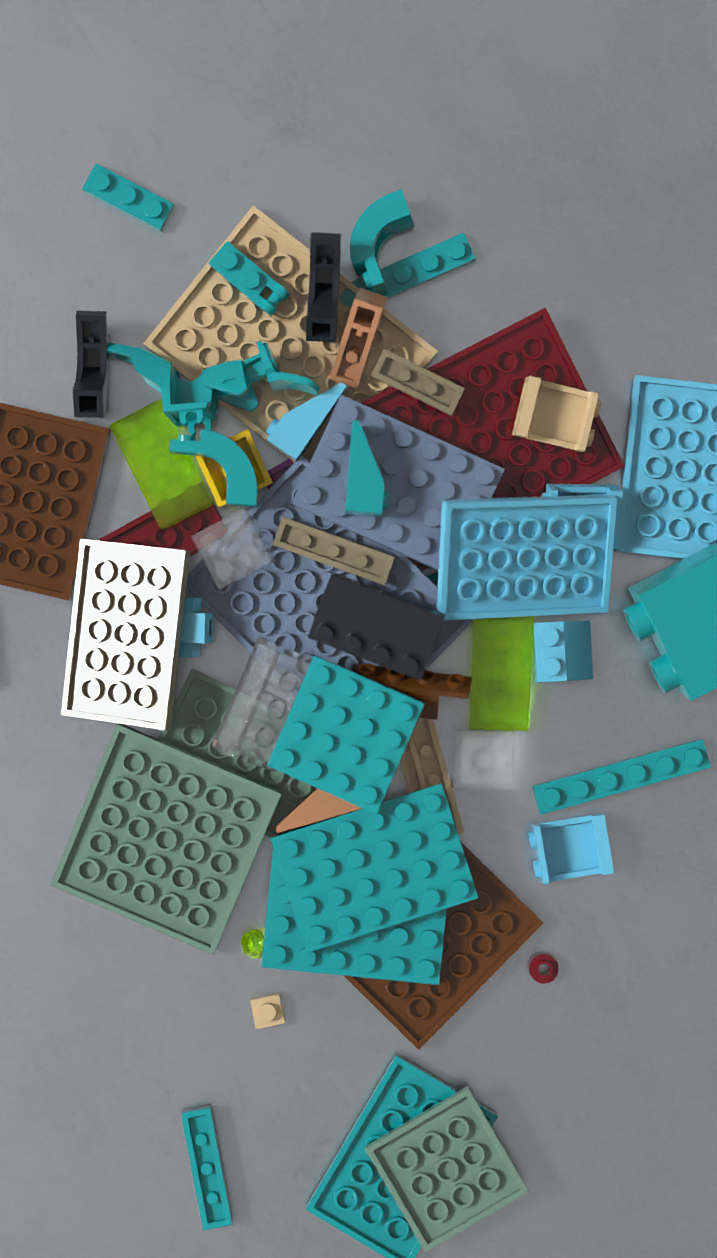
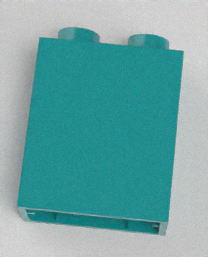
[623,542,717,701]

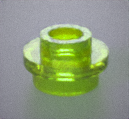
[241,929,264,959]

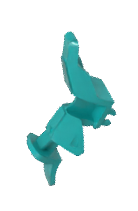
[106,341,320,436]

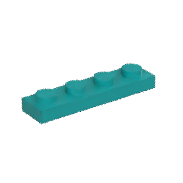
[181,1106,233,1231]

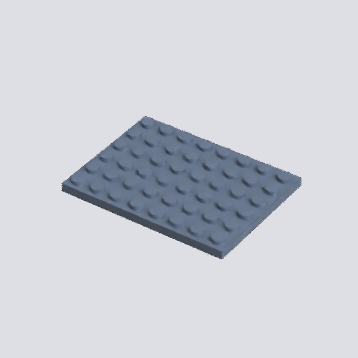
[186,455,473,697]

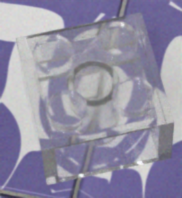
[191,508,276,589]
[452,729,515,791]

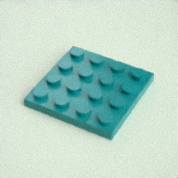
[267,655,425,815]

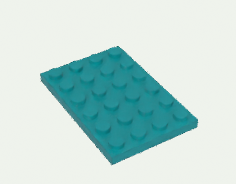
[270,783,478,953]
[261,849,447,985]
[305,1054,498,1258]

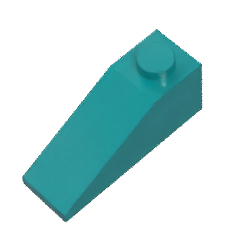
[345,420,389,517]

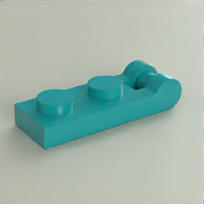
[208,241,291,317]

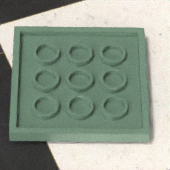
[365,1086,529,1253]

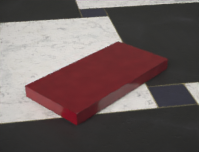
[99,482,229,557]

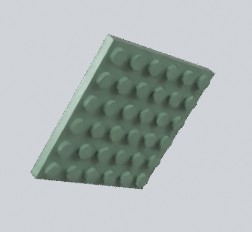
[50,723,282,955]

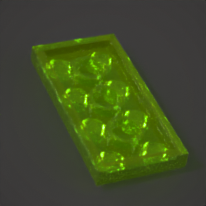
[109,399,214,530]
[469,616,534,731]

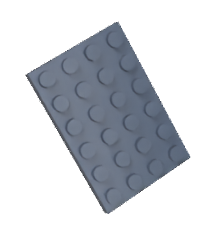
[292,395,504,571]

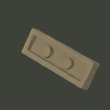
[371,348,465,416]

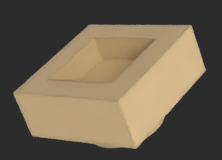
[250,993,285,1029]

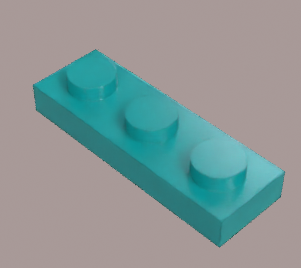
[82,163,174,232]

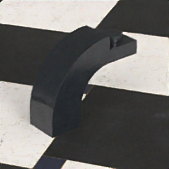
[306,232,341,343]
[72,311,110,418]

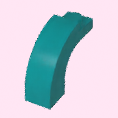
[350,189,415,296]
[169,429,258,507]

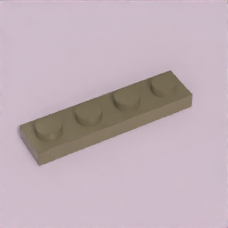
[273,517,396,585]

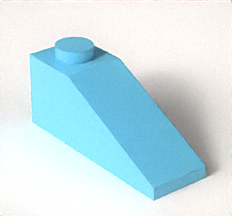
[266,383,347,461]

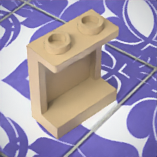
[512,376,602,452]

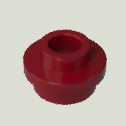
[529,954,559,984]

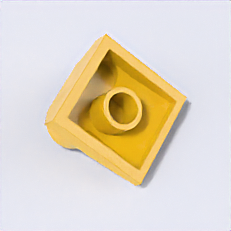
[196,429,273,508]

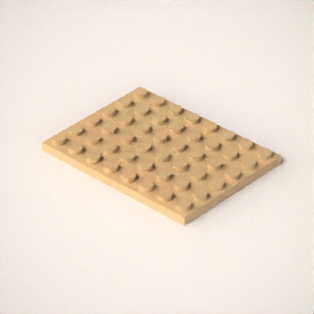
[143,205,438,463]

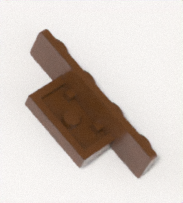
[352,663,472,720]

